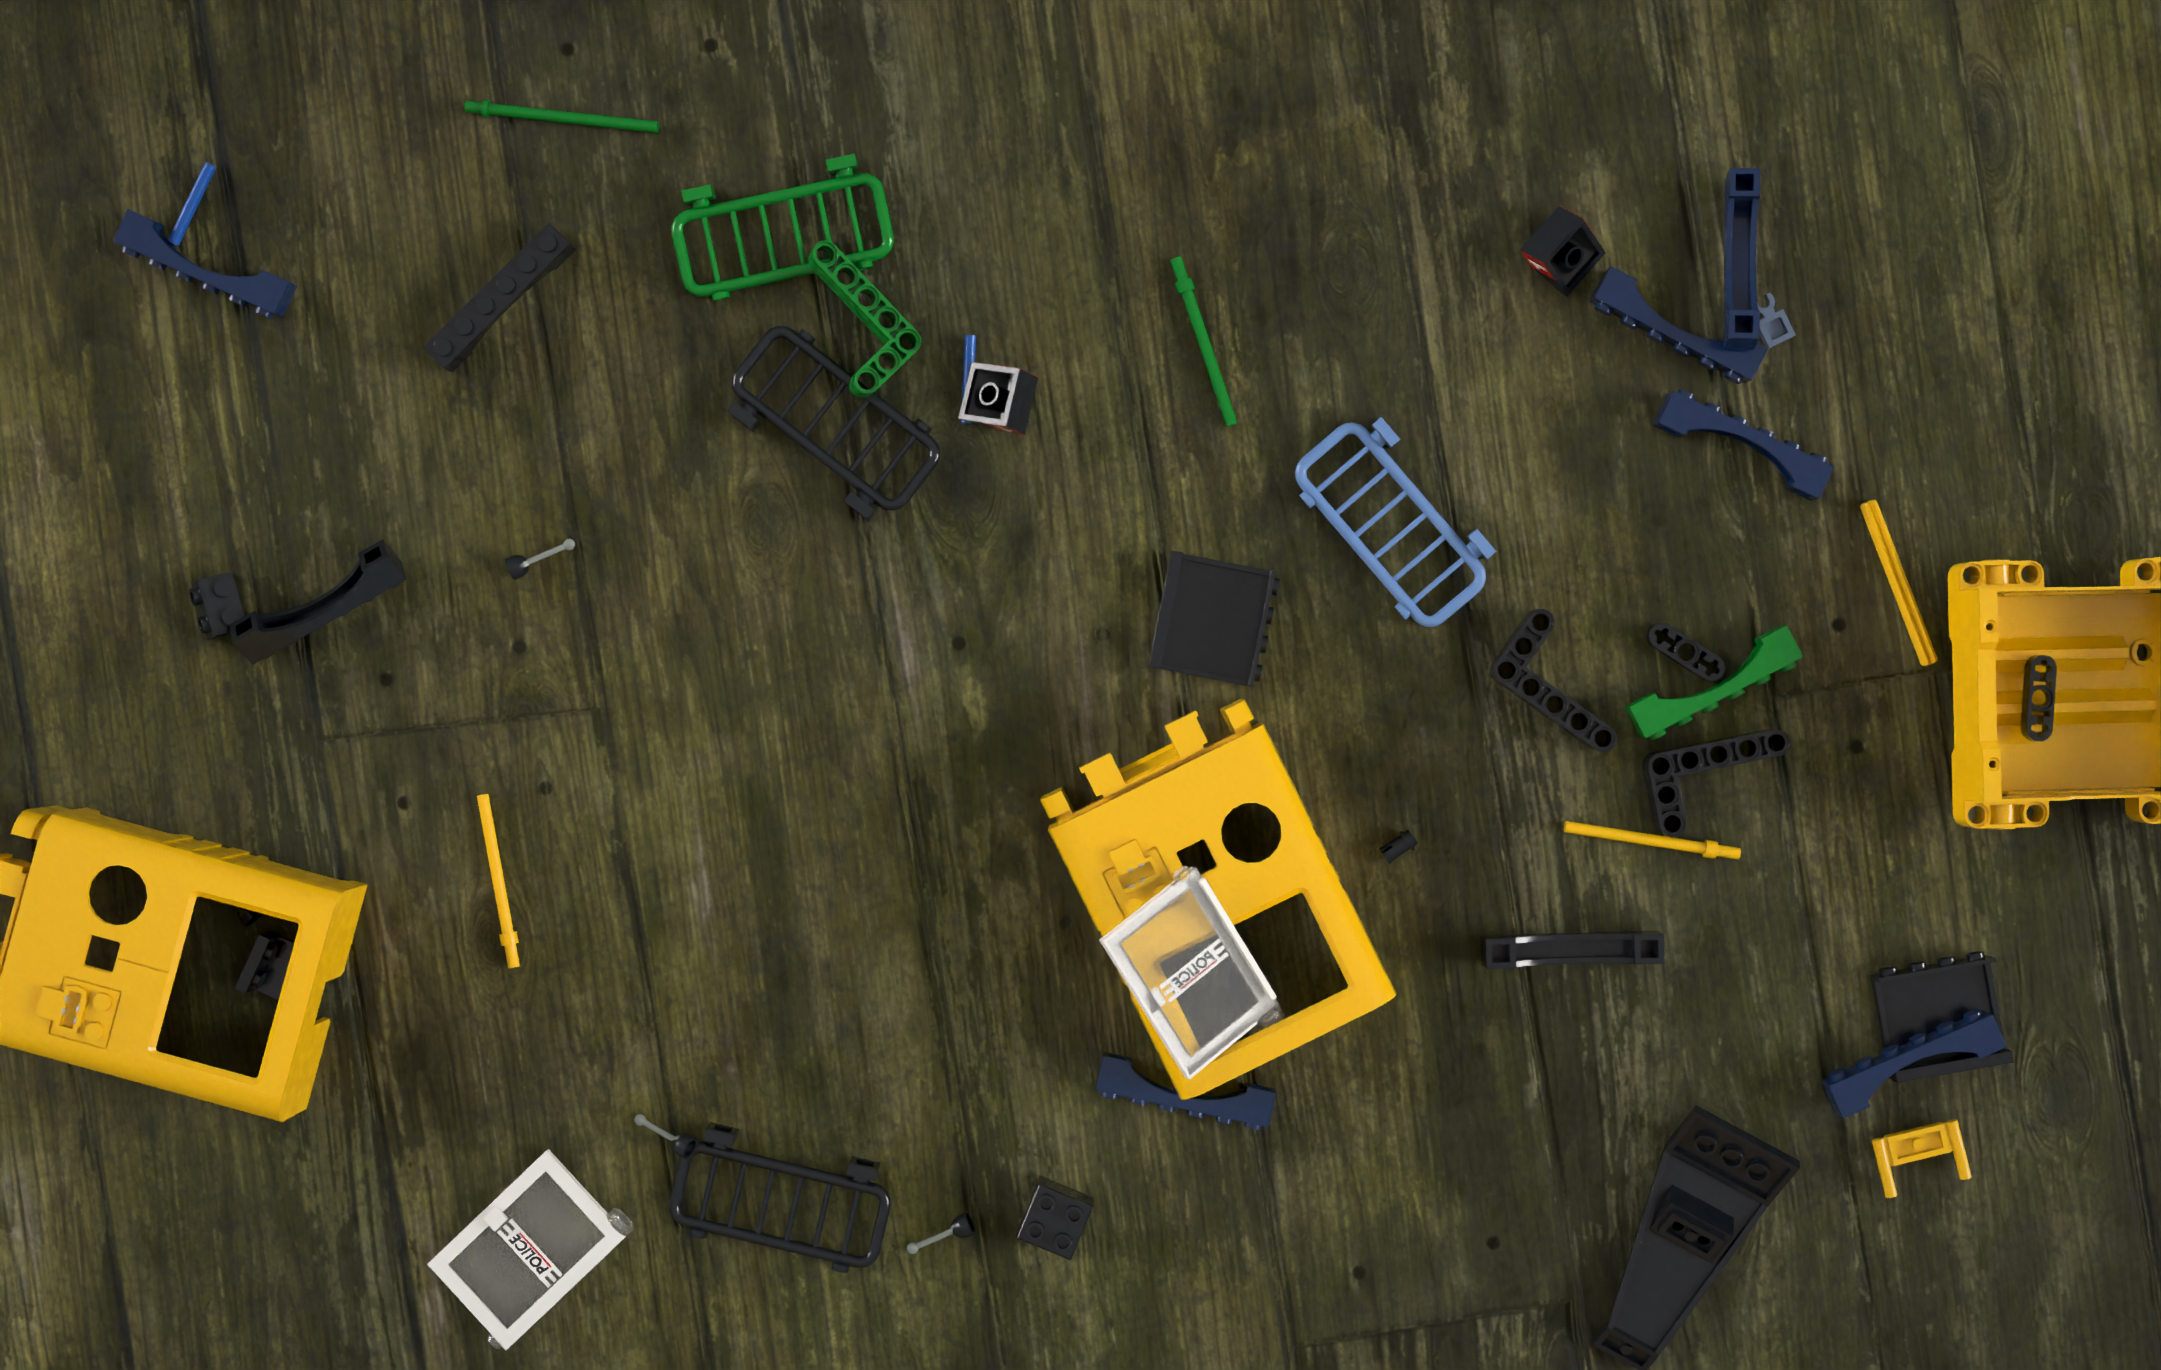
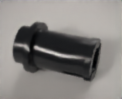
[1379,829,1418,864]

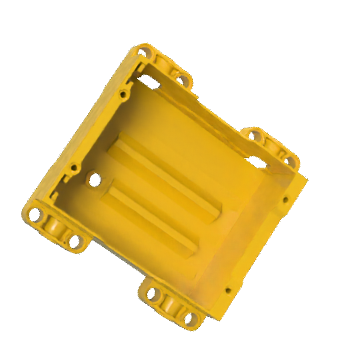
[1948,557,2161,829]

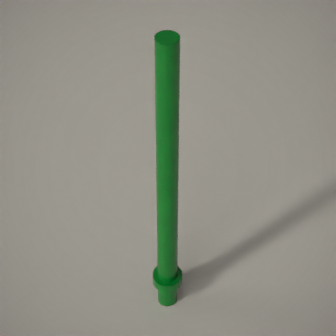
[464,99,659,133]

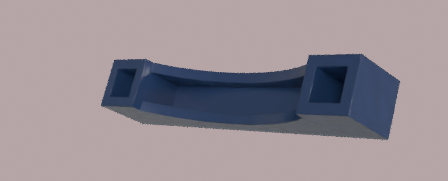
[1723,168,1760,350]
[113,209,297,319]
[1589,266,1768,384]
[1653,389,1834,501]
[1821,1009,2007,1118]
[1096,1052,1276,1130]

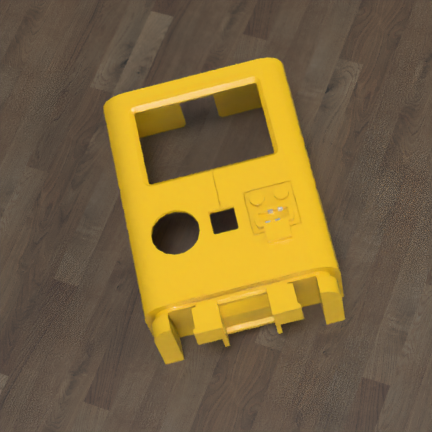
[1040,699,1396,1100]
[0,805,368,1122]

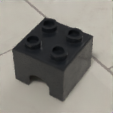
[1016,1175,1094,1260]

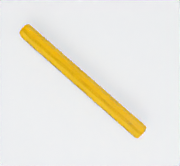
[1860,500,1938,666]

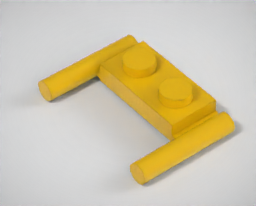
[1872,1119,1972,1198]

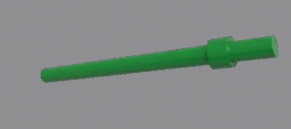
[1170,256,1238,427]

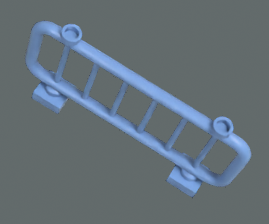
[1295,417,1497,627]

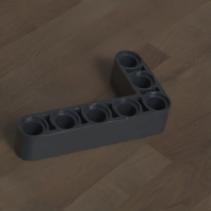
[1490,609,1617,752]
[1642,729,1791,837]

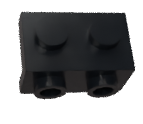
[189,572,245,640]

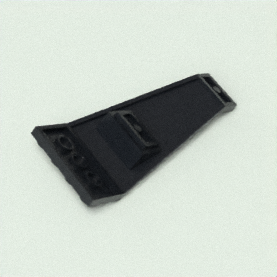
[1593,1105,1800,1370]

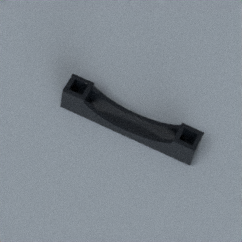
[423,223,576,373]
[229,539,406,665]
[1481,931,1665,969]

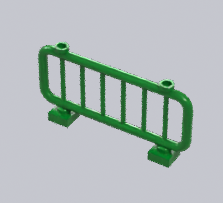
[671,154,894,301]

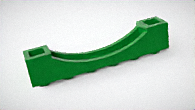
[1624,625,1803,741]

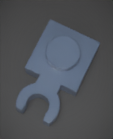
[1757,293,1796,349]

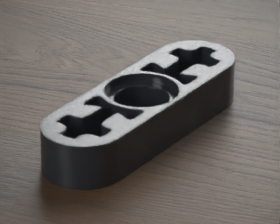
[1646,623,1725,681]
[2021,655,2057,741]

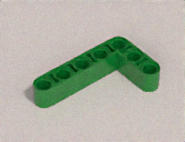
[808,240,921,398]

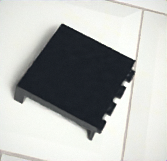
[1148,550,1280,687]
[1870,951,2014,1083]

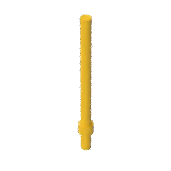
[477,794,520,969]
[1564,821,1741,860]

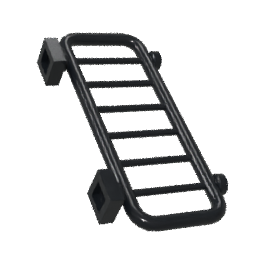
[727,326,940,522]
[669,1122,891,1273]

